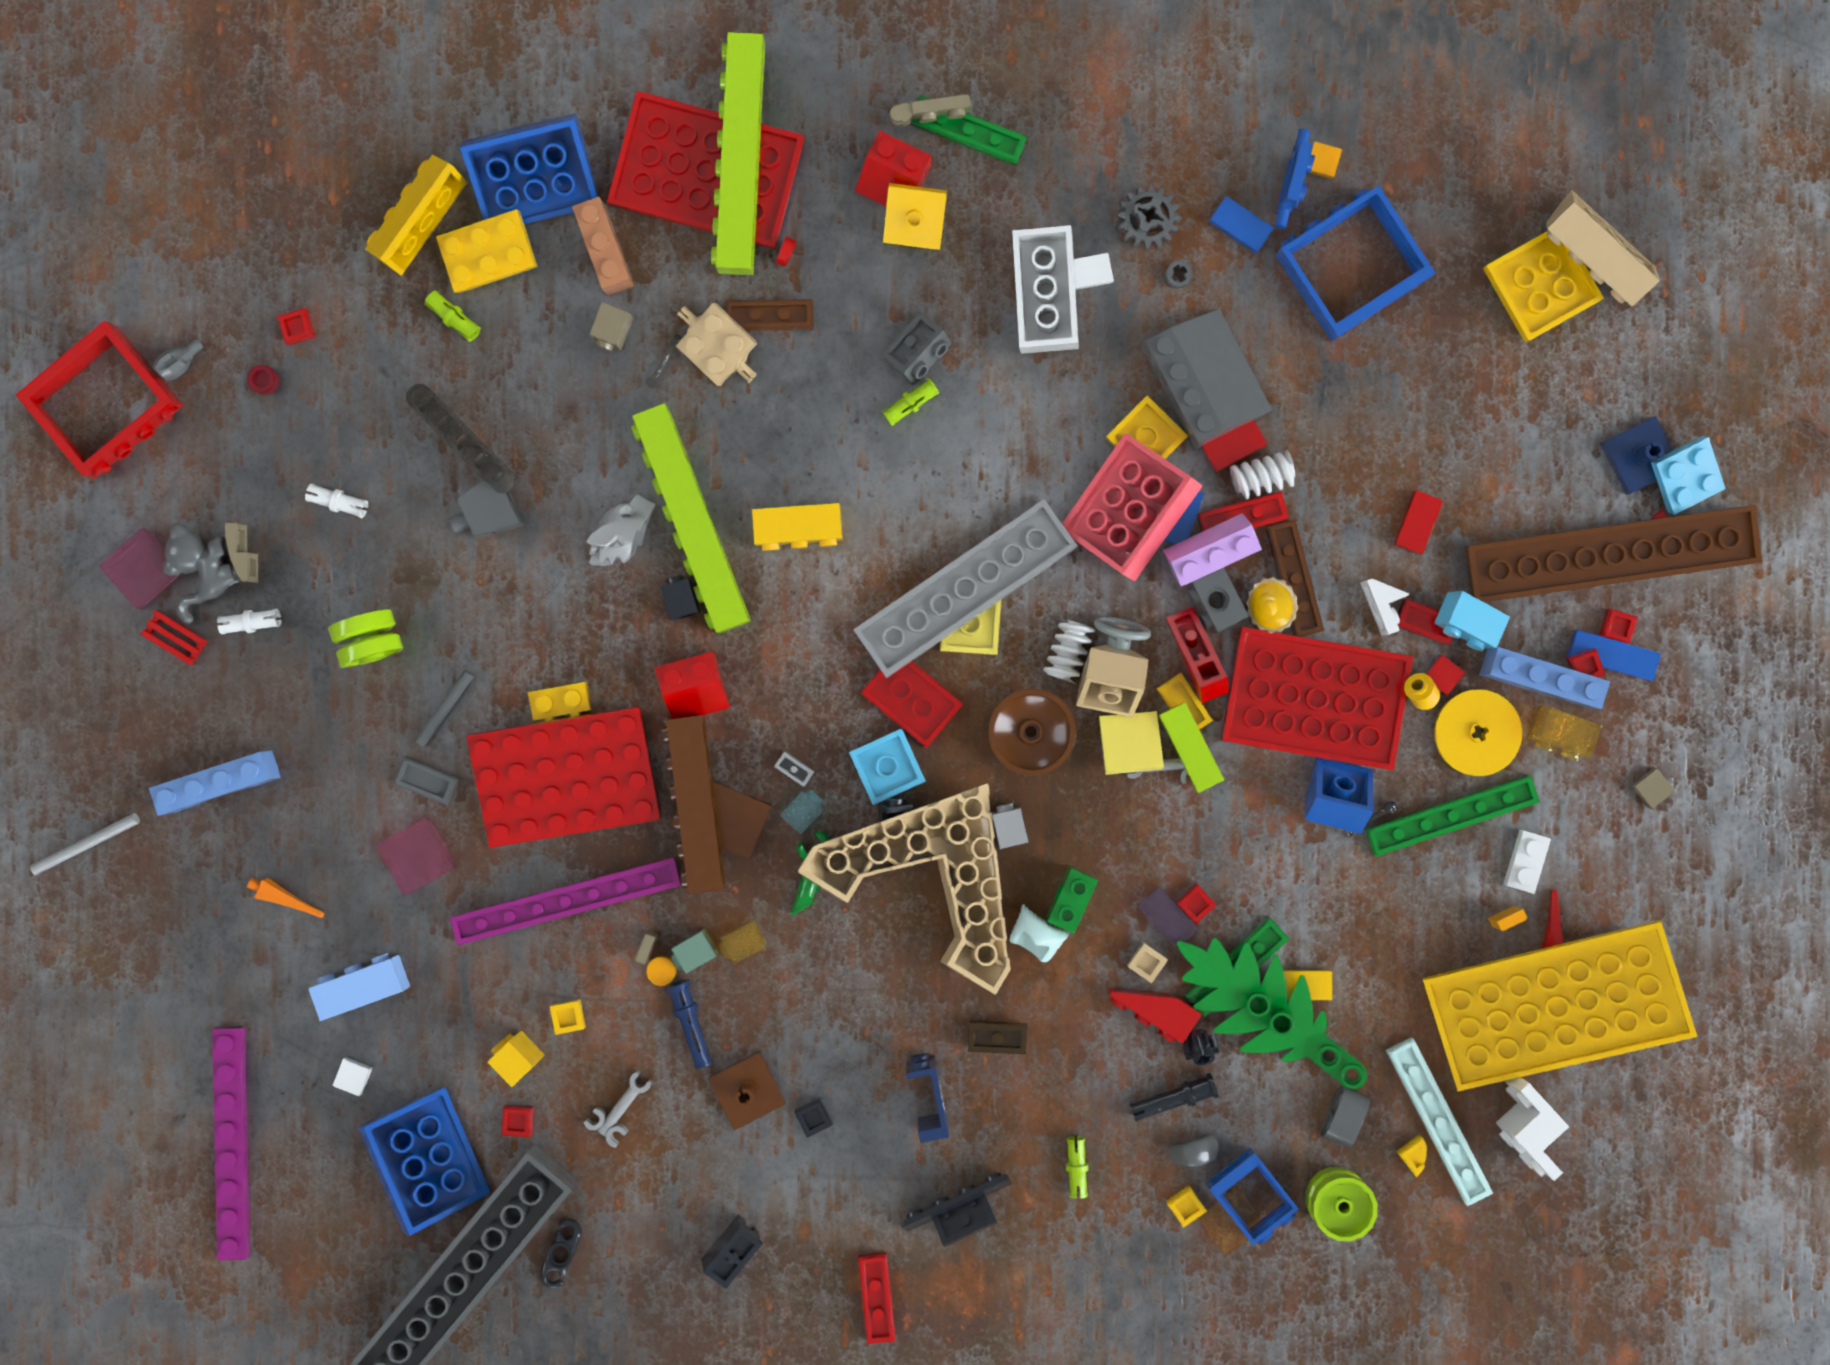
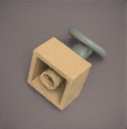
[1076,617,1151,717]

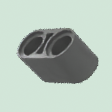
[1321,1086,1370,1148]

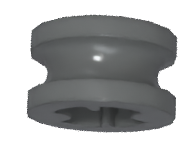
[1165,261,1192,289]

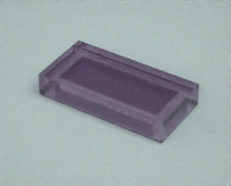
[1137,886,1199,949]

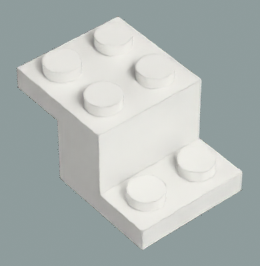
[1496,1077,1569,1181]

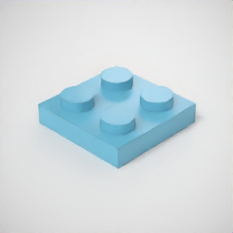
[1651,436,1725,515]
[849,728,926,805]

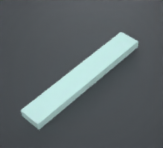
[1386,1037,1493,1206]

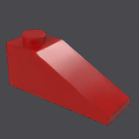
[1166,607,1229,703]

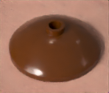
[988,688,1076,776]

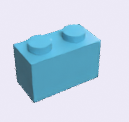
[1434,591,1510,651]

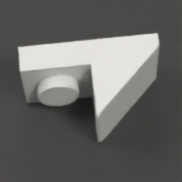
[1360,579,1409,636]

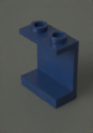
[906,1053,949,1143]

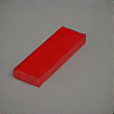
[1197,491,1289,532]
[858,1252,896,1344]

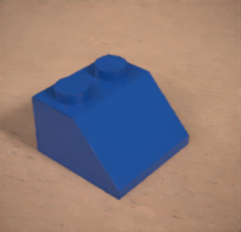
[1305,757,1373,834]

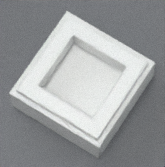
[333,1057,373,1096]

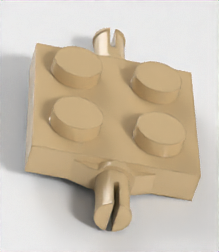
[676,303,757,386]

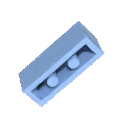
[308,953,410,1021]

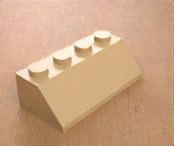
[1546,190,1660,307]

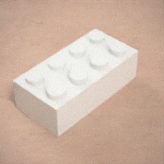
[1012,225,1079,354]

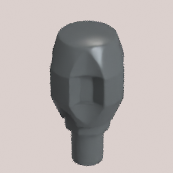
[152,339,204,382]

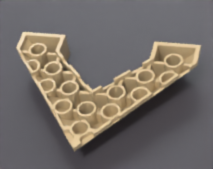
[797,783,1011,995]

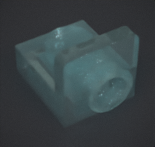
[780,789,825,835]

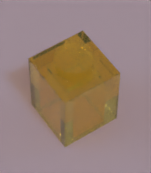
[719,919,767,964]

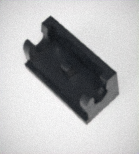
[702,1214,763,1289]

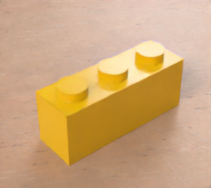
[752,503,843,551]

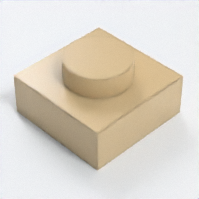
[1127,942,1168,984]

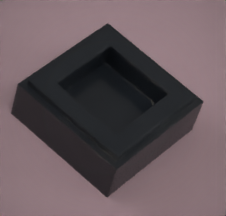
[794,1097,833,1138]

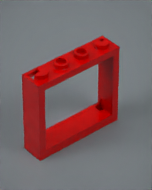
[15,320,183,479]

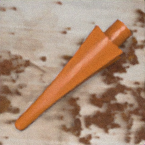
[247,877,324,918]

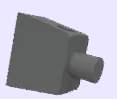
[449,472,525,538]

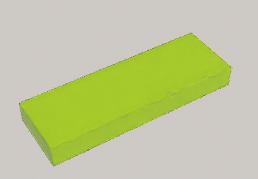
[1159,702,1224,793]

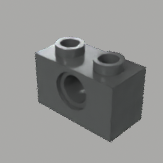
[1186,567,1249,633]

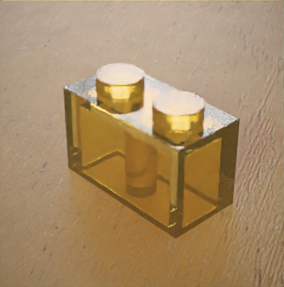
[1526,706,1603,762]

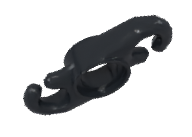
[540,1218,582,1289]

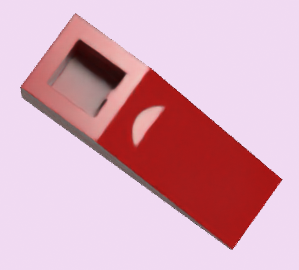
[1107,987,1202,1044]

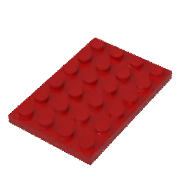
[607,91,805,250]
[1221,627,1414,771]
[466,706,662,848]

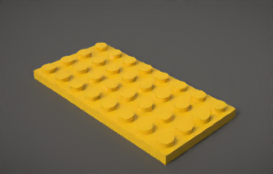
[1423,920,1698,1091]

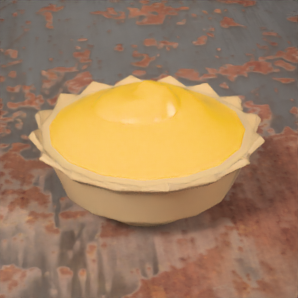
[1246,577,1298,634]

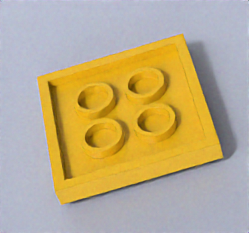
[1483,230,1604,343]

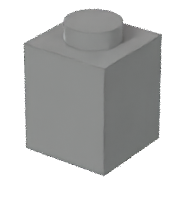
[992,803,1028,849]

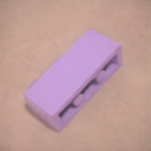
[1163,513,1262,587]

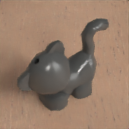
[162,523,241,624]

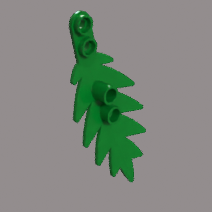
[1176,937,1367,1089]

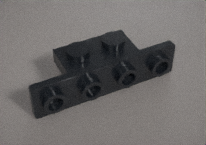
[901,1173,1012,1247]

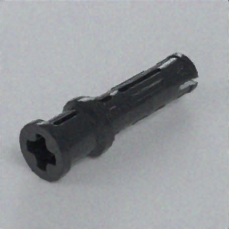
[1130,1073,1219,1122]

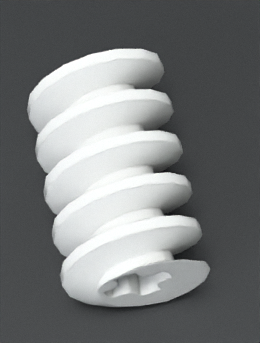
[1230,450,1295,500]
[1043,620,1095,684]

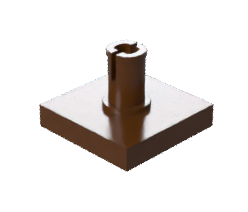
[708,1051,786,1130]

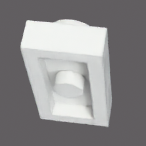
[1503,830,1551,894]

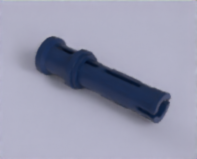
[665,979,712,1069]

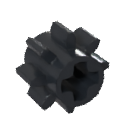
[1182,1029,1219,1065]

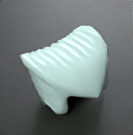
[1009,904,1069,962]

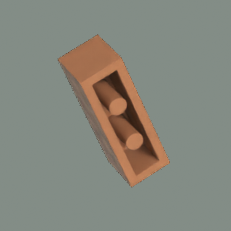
[572,197,635,296]

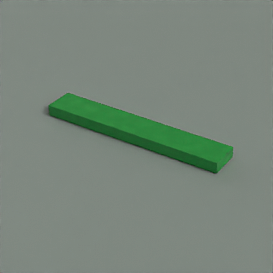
[1364,775,1540,857]

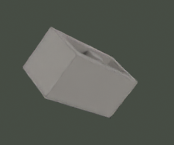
[774,751,815,787]

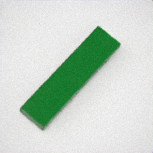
[909,95,1027,166]
[1184,916,1289,1017]

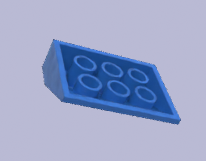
[460,113,598,224]
[357,1087,491,1236]

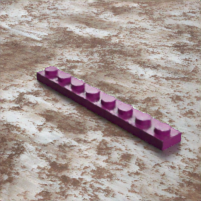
[450,857,682,946]
[212,1026,250,1261]

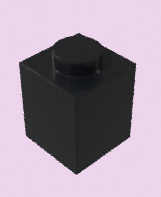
[660,575,701,621]

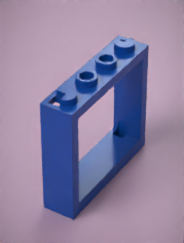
[1275,186,1436,342]

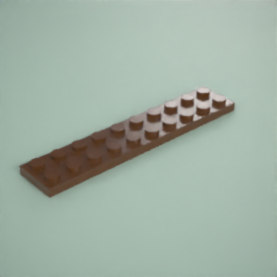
[1465,505,1762,602]

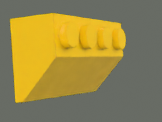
[365,154,468,276]

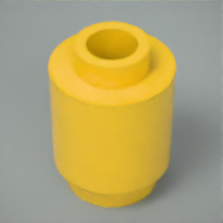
[1404,673,1440,710]

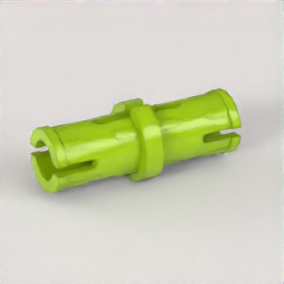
[424,290,481,342]
[882,378,939,426]
[1066,1136,1089,1199]

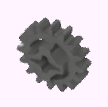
[1117,185,1181,251]

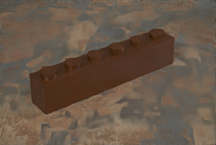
[662,715,726,895]

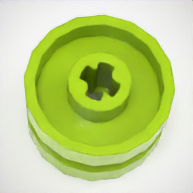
[328,609,404,668]
[1305,1167,1378,1241]

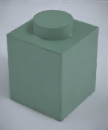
[671,928,719,974]

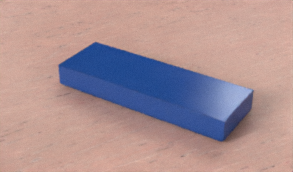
[1567,630,1661,681]

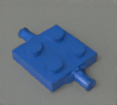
[1274,129,1315,229]

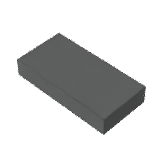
[393,757,460,806]

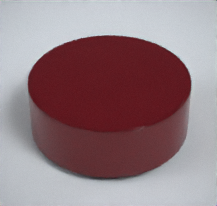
[247,365,279,395]

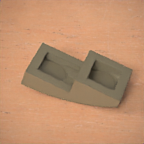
[225,523,258,583]

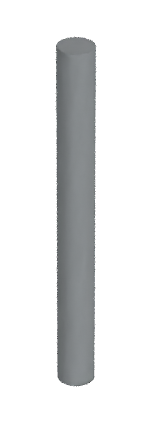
[30,813,140,875]

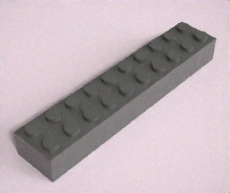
[350,1144,579,1365]

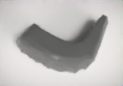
[1169,1134,1219,1167]

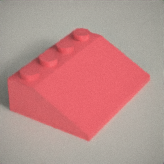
[1062,433,1202,582]

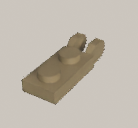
[889,94,971,127]

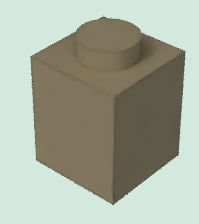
[589,302,633,351]

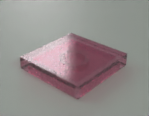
[99,528,180,609]
[376,817,456,896]

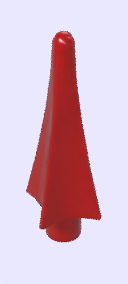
[1542,890,1563,949]

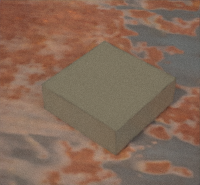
[1631,768,1675,809]
[635,930,659,965]

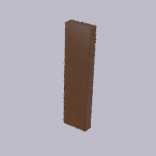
[1265,519,1324,637]

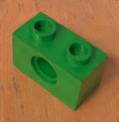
[1045,866,1098,934]

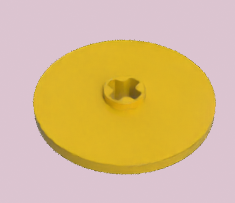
[1434,690,1522,776]

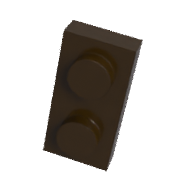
[968,1021,1027,1055]

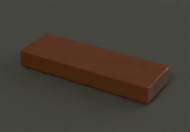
[726,299,813,331]

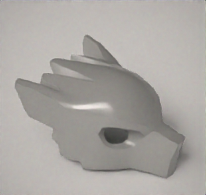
[586,494,656,566]

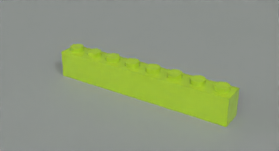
[711,32,765,275]
[631,403,751,634]

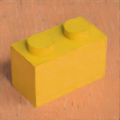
[488,1030,545,1087]

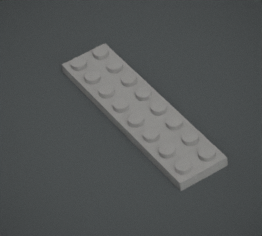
[853,499,1077,678]

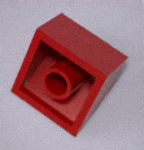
[855,130,932,207]
[655,652,730,719]

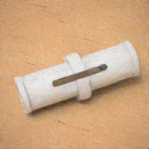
[305,483,368,518]
[217,609,282,634]

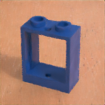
[1205,1148,1299,1246]

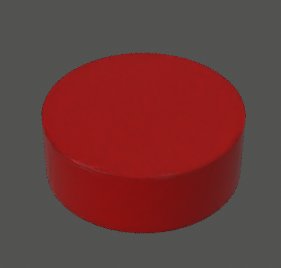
[775,236,797,267]

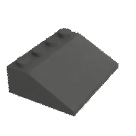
[1142,309,1272,450]

